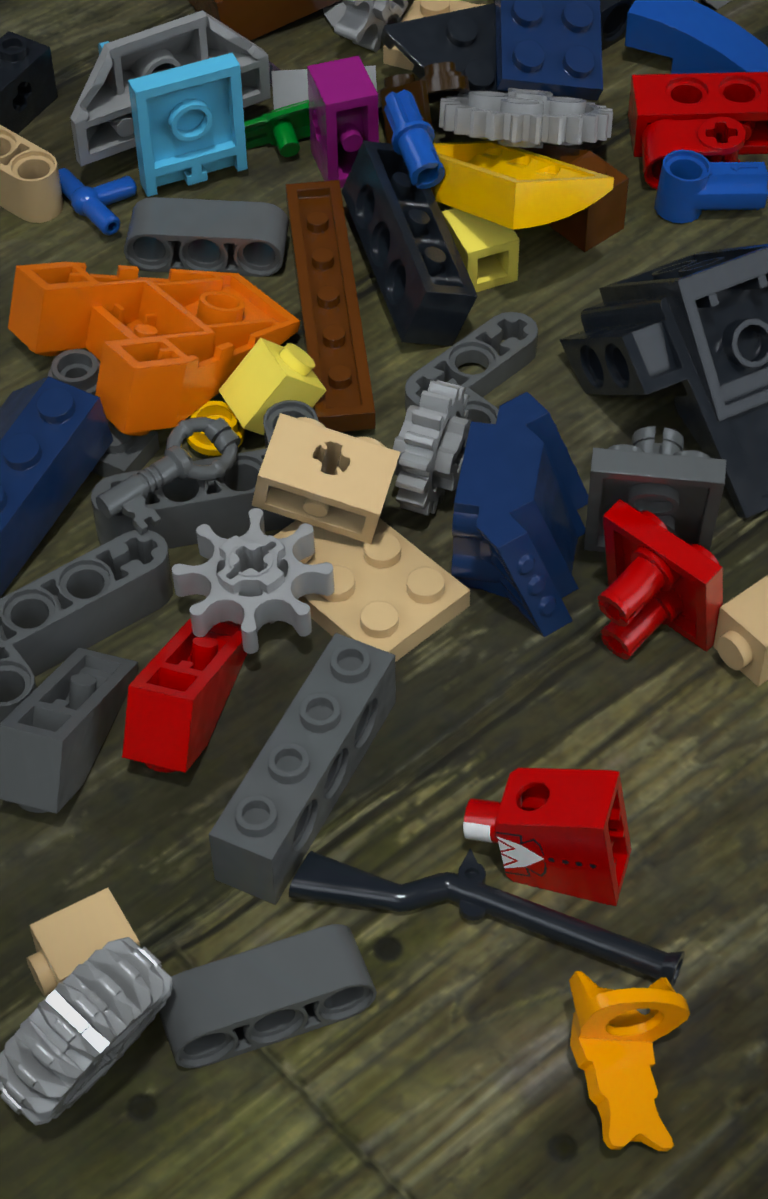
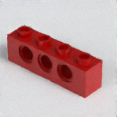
[628,72,768,157]

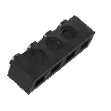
[341,140,478,346]

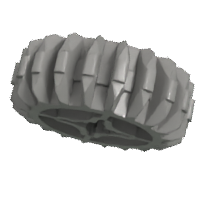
[0,937,173,1126]

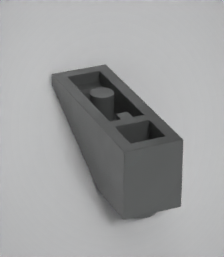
[0,648,138,814]

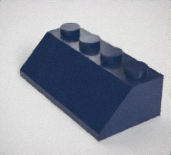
[0,376,114,598]

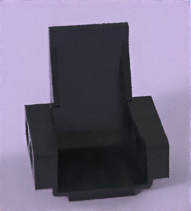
[560,244,768,518]

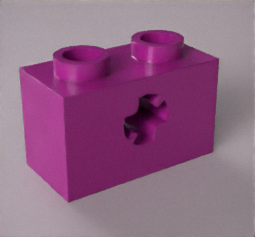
[307,55,379,188]

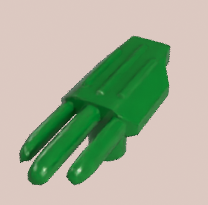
[244,100,310,157]

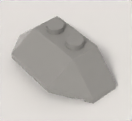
[70,10,271,166]

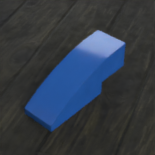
[625,0,768,74]

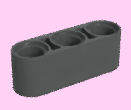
[124,197,289,277]
[159,924,377,1068]

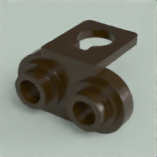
[378,62,470,144]

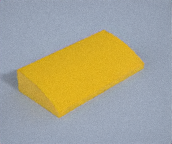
[431,141,614,230]

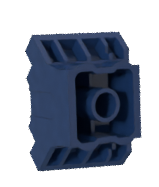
[451,392,589,637]

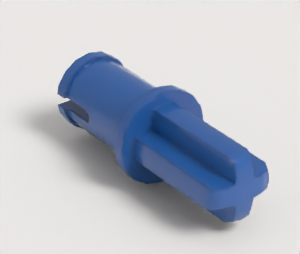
[384,89,445,189]

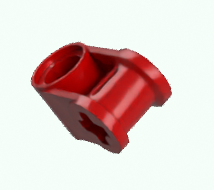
[641,116,746,190]

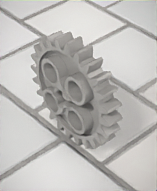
[439,88,613,148]

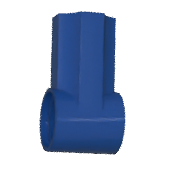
[654,149,768,223]

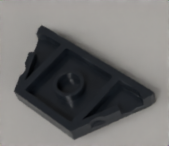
[381,3,508,95]

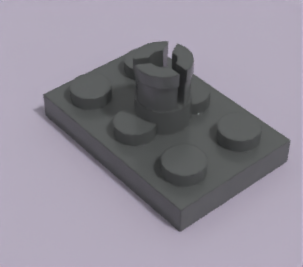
[584,426,726,552]

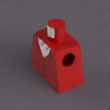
[463,768,632,906]

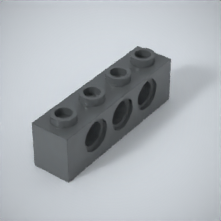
[209,633,396,905]

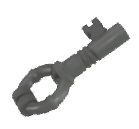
[96,417,241,535]

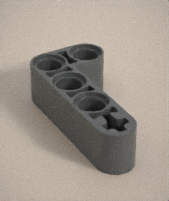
[91,400,329,549]
[0,530,173,723]

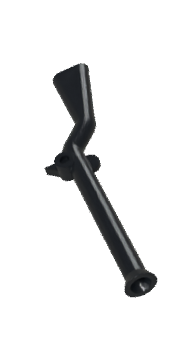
[289,848,685,987]

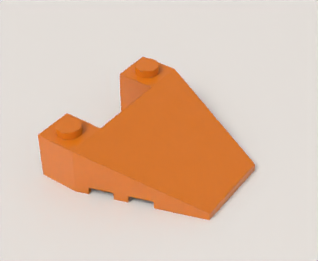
[8,262,300,436]

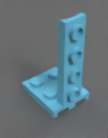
[98,41,248,197]

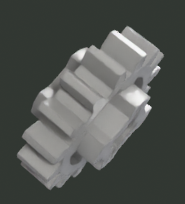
[393,380,471,516]

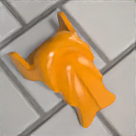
[569,971,690,1152]

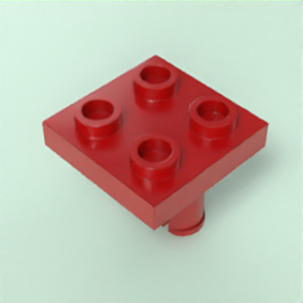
[598,499,723,660]

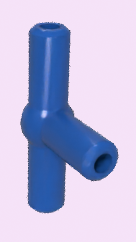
[58,168,137,236]

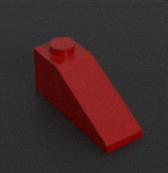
[122,618,247,773]

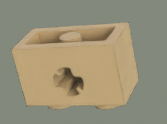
[252,413,400,544]

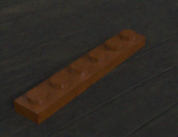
[285,180,376,432]

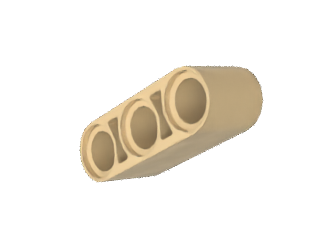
[0,125,64,223]

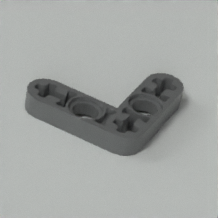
[405,312,538,424]

